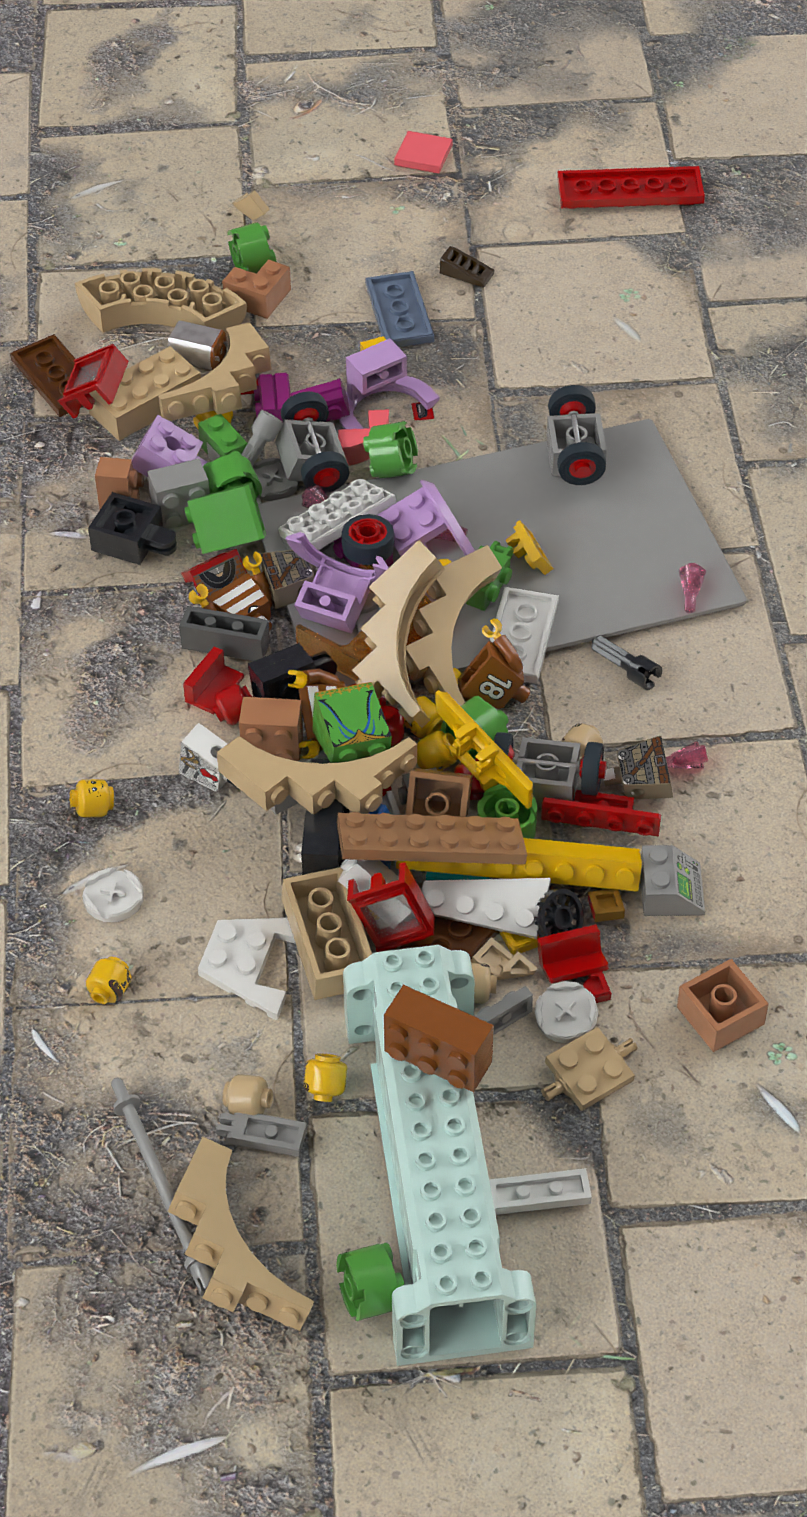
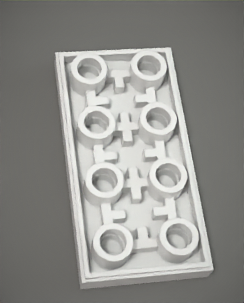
[278,479,397,550]

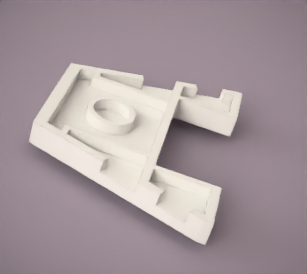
[198,918,295,1020]

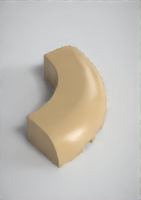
[75,268,247,336]

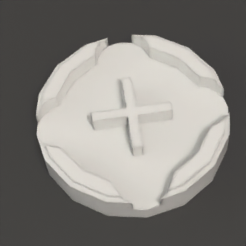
[82,868,143,922]
[535,981,598,1043]

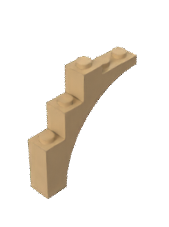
[158,322,272,421]
[352,540,445,728]
[406,545,502,706]
[217,736,417,815]
[167,1136,314,1331]

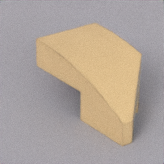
[232,190,270,220]
[471,937,538,980]

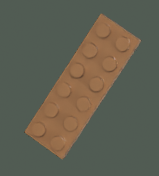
[337,812,527,864]

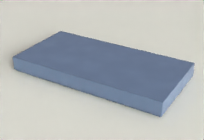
[365,271,434,347]

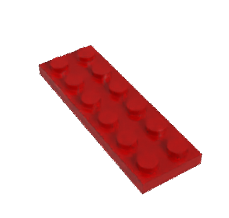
[557,166,705,209]

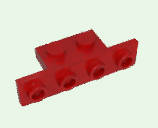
[541,789,661,837]

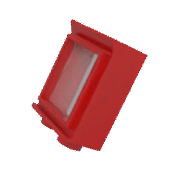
[58,344,129,419]
[347,862,434,952]

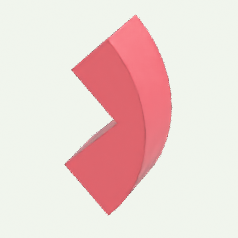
[338,409,389,466]

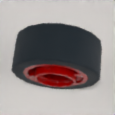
[342,514,394,565]

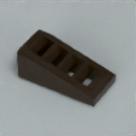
[440,246,495,288]

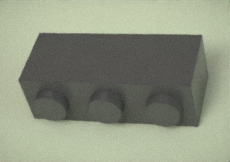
[179,606,270,661]

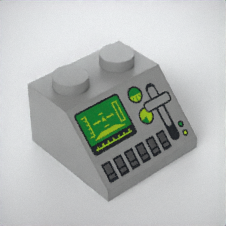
[640,845,705,916]

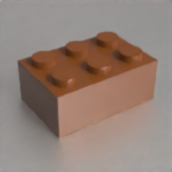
[384,984,494,1092]

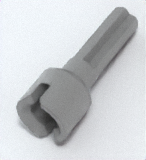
[241,410,284,466]

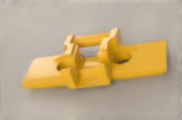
[435,690,533,809]

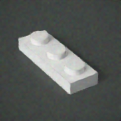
[489,1168,592,1215]

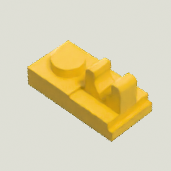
[506,520,554,575]

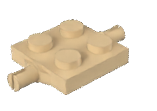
[541,1027,637,1111]

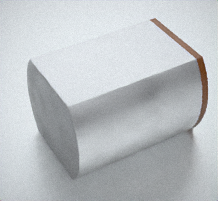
[168,320,228,370]

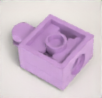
[132,415,208,477]

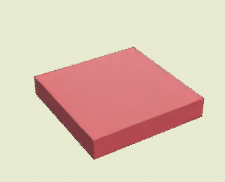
[394,131,453,174]

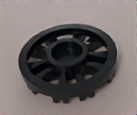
[534,889,584,937]

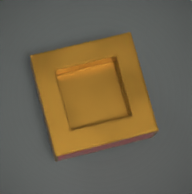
[588,889,625,922]

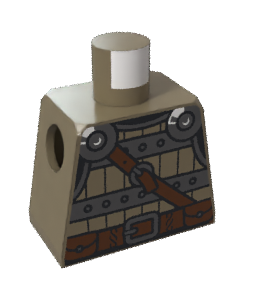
[260,550,318,609]
[604,736,673,799]

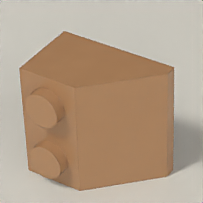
[405,768,473,817]

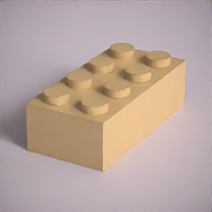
[89,346,201,441]
[281,867,372,1000]

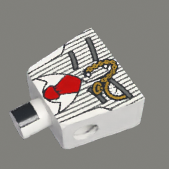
[179,723,238,791]

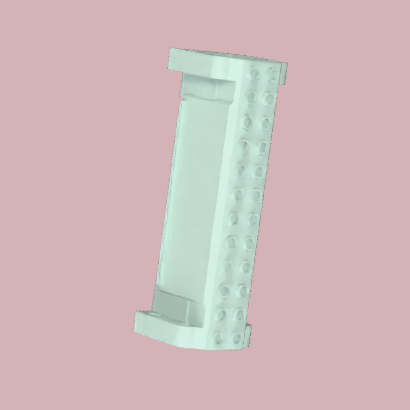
[343,945,536,1366]

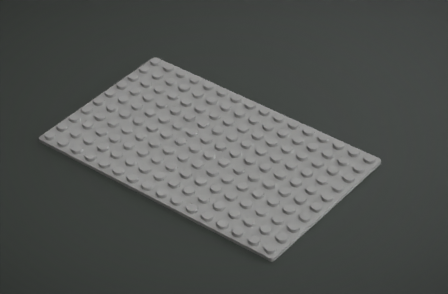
[258,419,746,687]

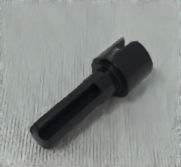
[591,635,662,690]

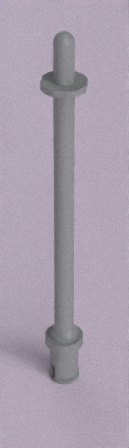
[111,1078,213,1297]

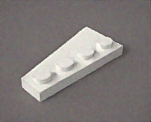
[421,878,551,939]

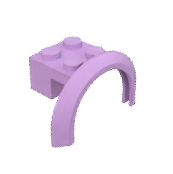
[339,339,440,429]
[378,480,475,556]
[286,532,389,634]

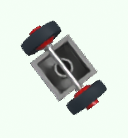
[546,385,607,485]
[275,391,350,493]
[494,732,607,807]

